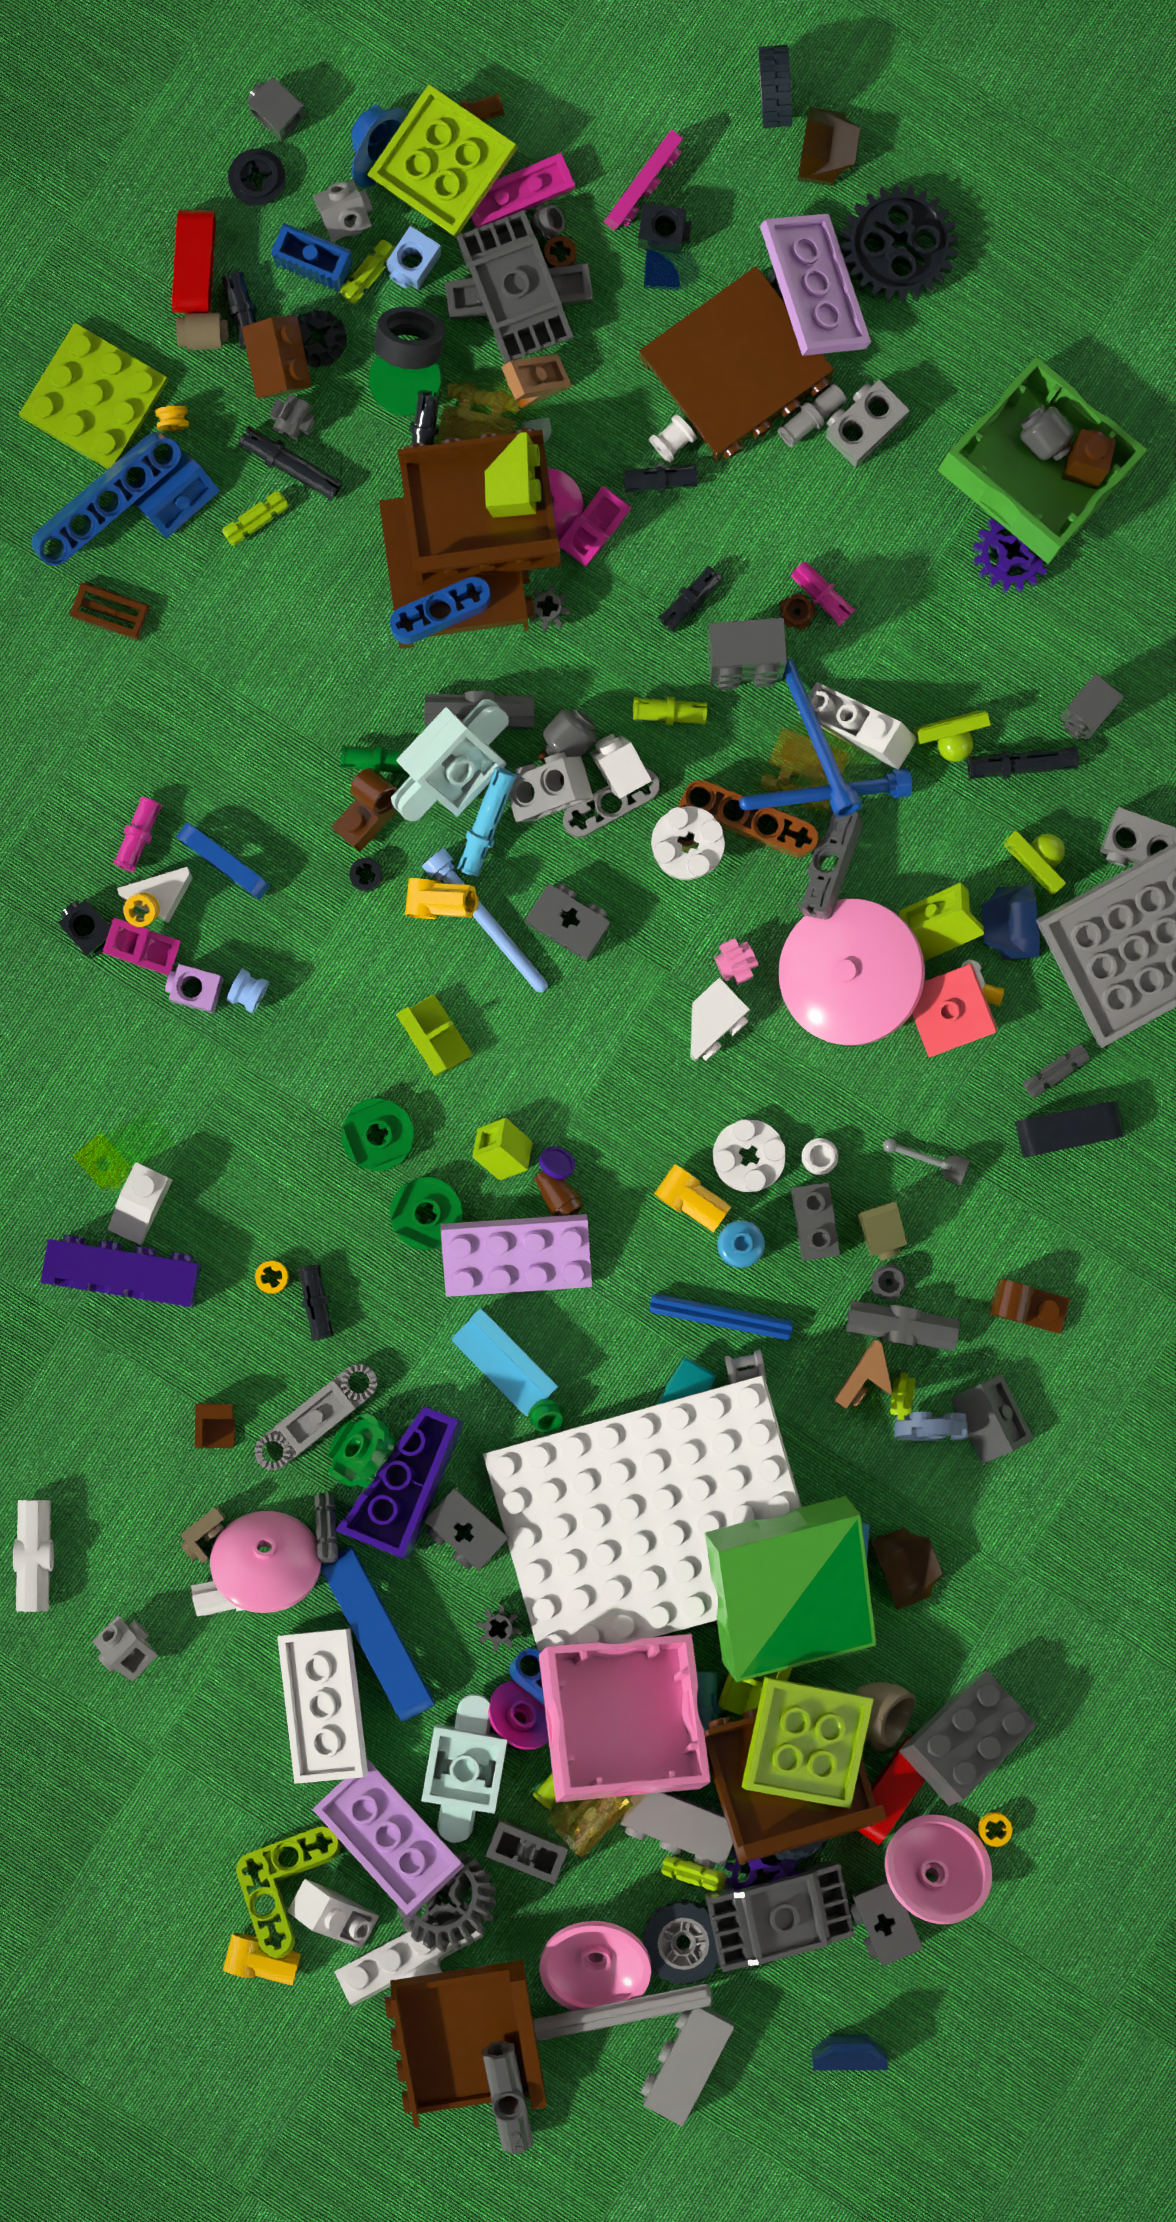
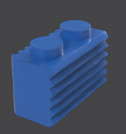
[271,223,353,292]

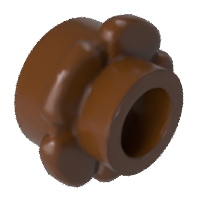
[780,594,815,630]

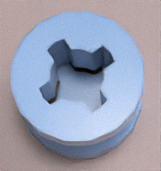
[226,968,269,1014]

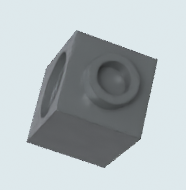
[247,77,306,142]

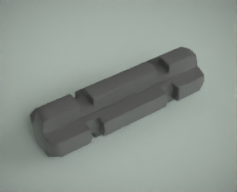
[1023,1044,1090,1098]
[315,1492,338,1563]

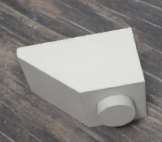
[108,1162,173,1245]

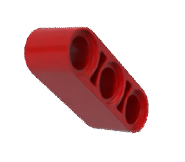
[172,209,216,314]
[858,1735,925,1845]

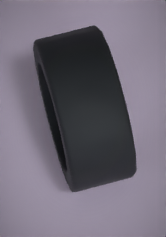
[375,306,445,369]

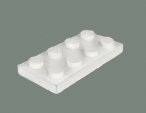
[278,1628,368,1784]

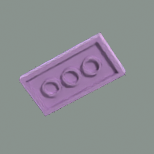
[760,213,871,356]
[441,1214,592,1297]
[312,1758,464,1918]

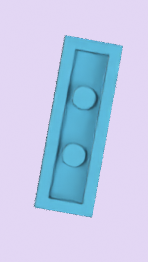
[452,1308,558,1416]

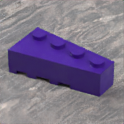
[40,1235,201,1308]
[335,1407,465,1558]

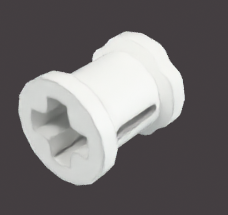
[649,414,697,463]

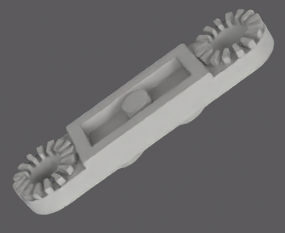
[254,1364,378,1470]

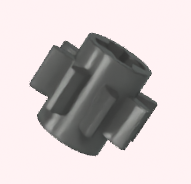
[269,395,316,440]
[529,586,571,633]
[476,1605,522,1651]

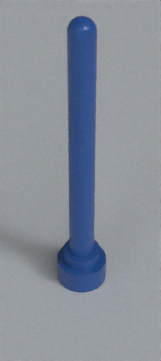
[783,658,862,817]
[739,768,912,810]

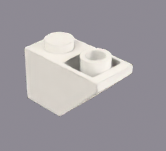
[590,734,652,798]
[690,977,750,1062]
[287,1879,379,1949]

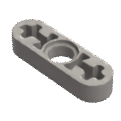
[563,769,660,838]

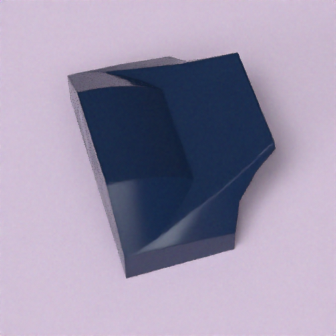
[981,884,1040,961]
[811,2034,888,2070]

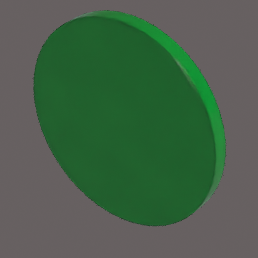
[369,355,441,416]

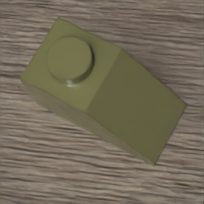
[856,1201,907,1261]

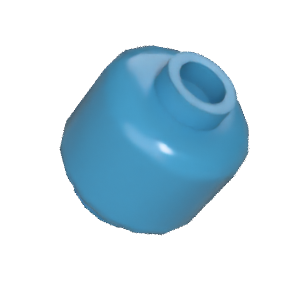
[717,1220,765,1268]

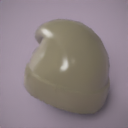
[853,1681,916,1753]

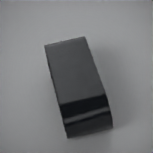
[1015,1100,1126,1158]

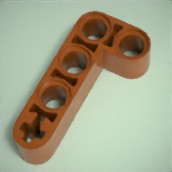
[677,780,818,858]

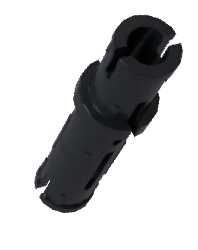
[238,425,343,501]
[967,746,1079,780]

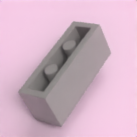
[620,1792,733,1868]
[640,2007,734,2127]

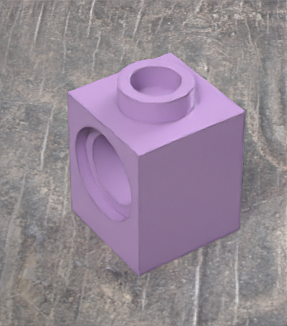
[165,964,224,1014]

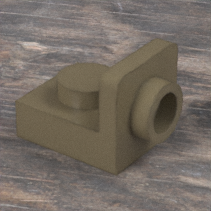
[180,1506,226,1563]

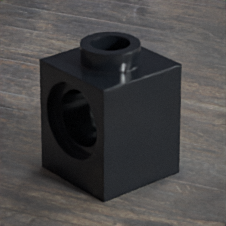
[638,203,692,254]
[58,899,110,959]

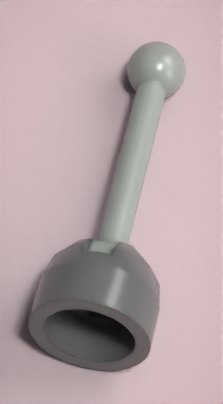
[883,1138,971,1186]

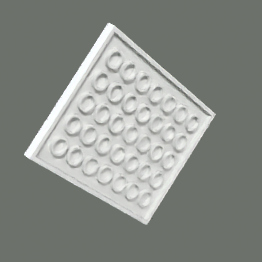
[483,1375,802,1652]

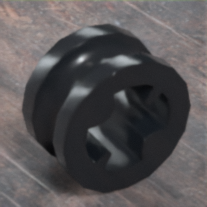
[349,858,383,892]

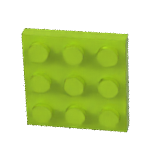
[367,84,518,238]
[18,323,169,469]
[741,1677,874,1809]

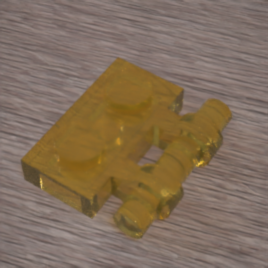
[436,383,521,444]
[759,727,850,812]
[546,1796,633,1858]

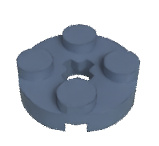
[894,1412,968,1441]

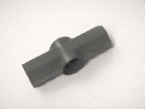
[424,691,534,729]
[846,1301,960,1350]
[482,2040,534,2155]

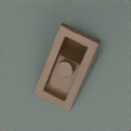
[501,353,572,407]
[833,1340,892,1409]

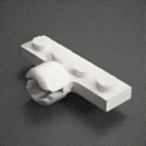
[334,1902,483,2006]

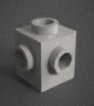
[313,180,373,242]
[92,1615,158,1682]

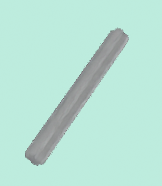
[534,1984,713,2041]

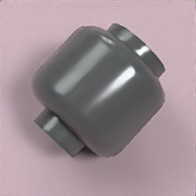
[1020,405,1074,461]
[543,708,597,758]

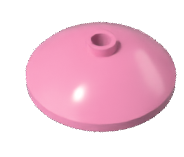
[210,1511,321,1613]
[885,1815,992,1924]
[540,1921,651,2011]

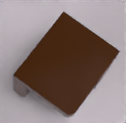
[195,1404,236,1448]

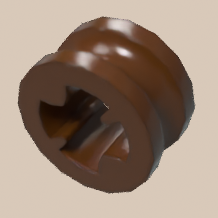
[544,235,577,268]

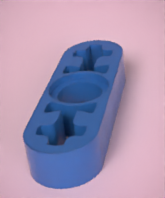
[390,577,491,644]
[176,822,271,900]

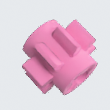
[714,938,759,985]

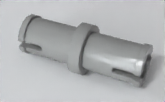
[778,384,847,448]

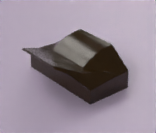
[797,107,861,186]
[870,1527,943,1610]

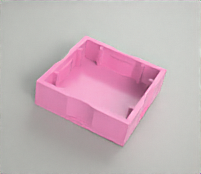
[539,1634,710,1802]

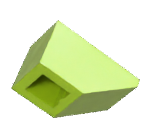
[485,432,541,518]

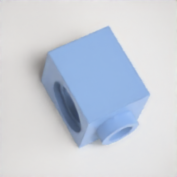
[387,226,442,290]

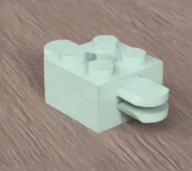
[391,699,509,821]
[421,1694,507,1843]

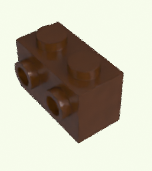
[241,315,312,399]

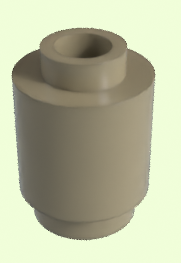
[176,313,229,351]

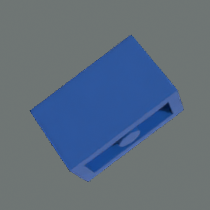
[134,451,220,539]

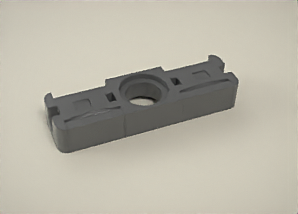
[796,808,864,919]

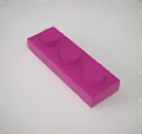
[603,130,683,231]
[471,153,575,229]

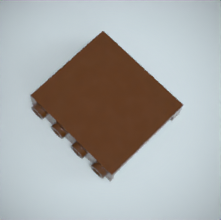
[639,266,834,462]
[397,428,561,585]
[379,497,535,649]
[704,1687,887,1864]
[384,1960,546,2128]

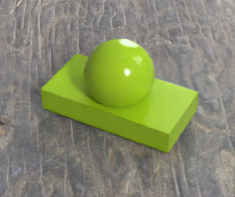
[913,710,991,762]
[1003,830,1066,896]

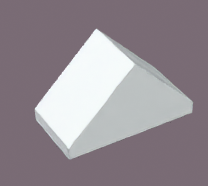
[117,867,193,923]

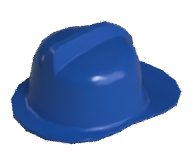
[351,105,408,188]

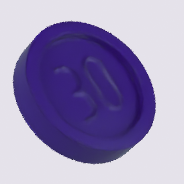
[539,1146,576,1179]

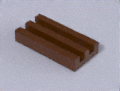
[69,582,151,641]

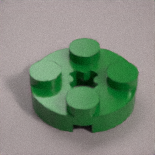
[341,1098,414,1172]
[389,1177,463,1250]
[328,1414,395,1488]

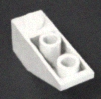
[798,682,917,770]

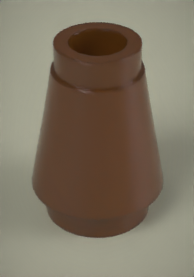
[534,1171,584,1217]

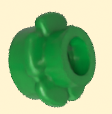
[528,1399,564,1432]

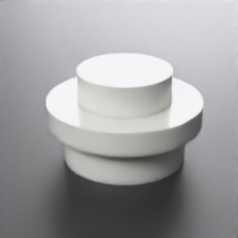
[802,1138,838,1175]

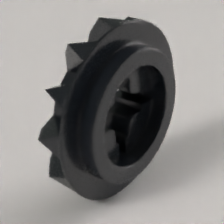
[228,148,286,207]
[298,309,347,367]

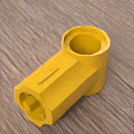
[405,878,479,919]
[654,1164,731,1232]
[223,1933,301,1986]

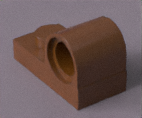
[331,768,398,853]
[989,1279,1070,1334]

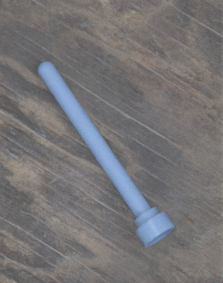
[422,848,548,993]

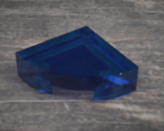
[644,249,680,291]

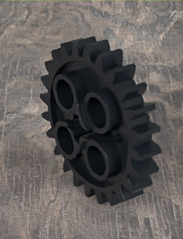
[841,184,959,304]

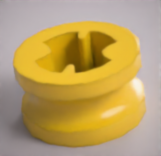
[155,406,189,431]
[123,892,160,927]
[255,1261,289,1294]
[978,1812,1013,1847]

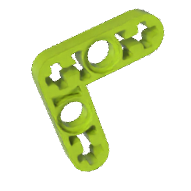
[236,1826,341,1958]

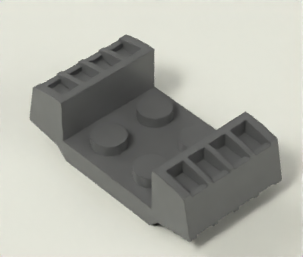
[457,210,573,364]
[705,1861,855,1972]

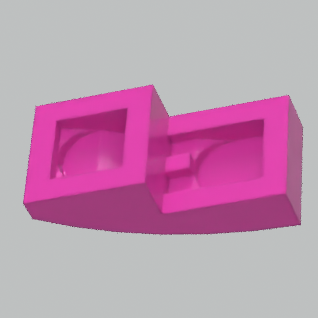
[559,486,633,567]
[102,918,181,976]

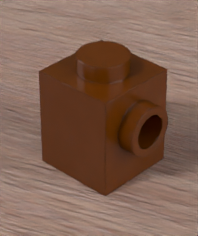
[1062,429,1116,489]

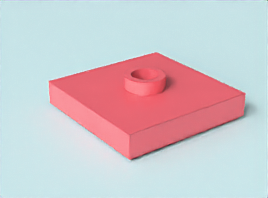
[912,963,998,1058]

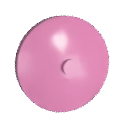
[779,899,925,1045]

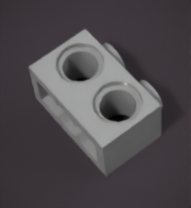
[825,380,910,468]
[508,752,594,823]
[1100,807,1176,867]

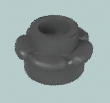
[532,204,565,240]
[871,1264,907,1300]

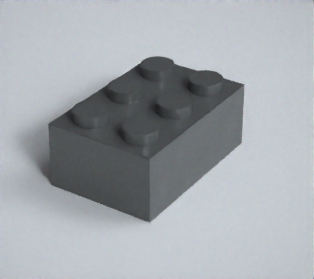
[707,618,787,690]
[899,1670,1037,1806]

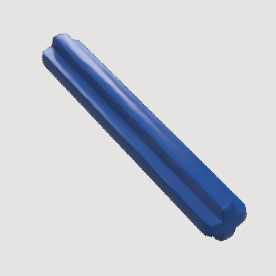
[649,1294,793,1340]

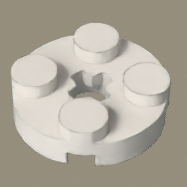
[651,806,725,881]
[713,1120,785,1192]

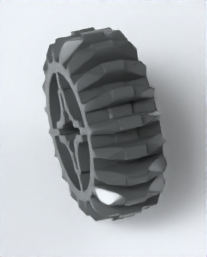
[397,1851,497,1952]

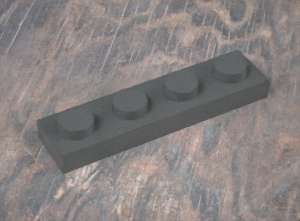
[445,263,593,321]

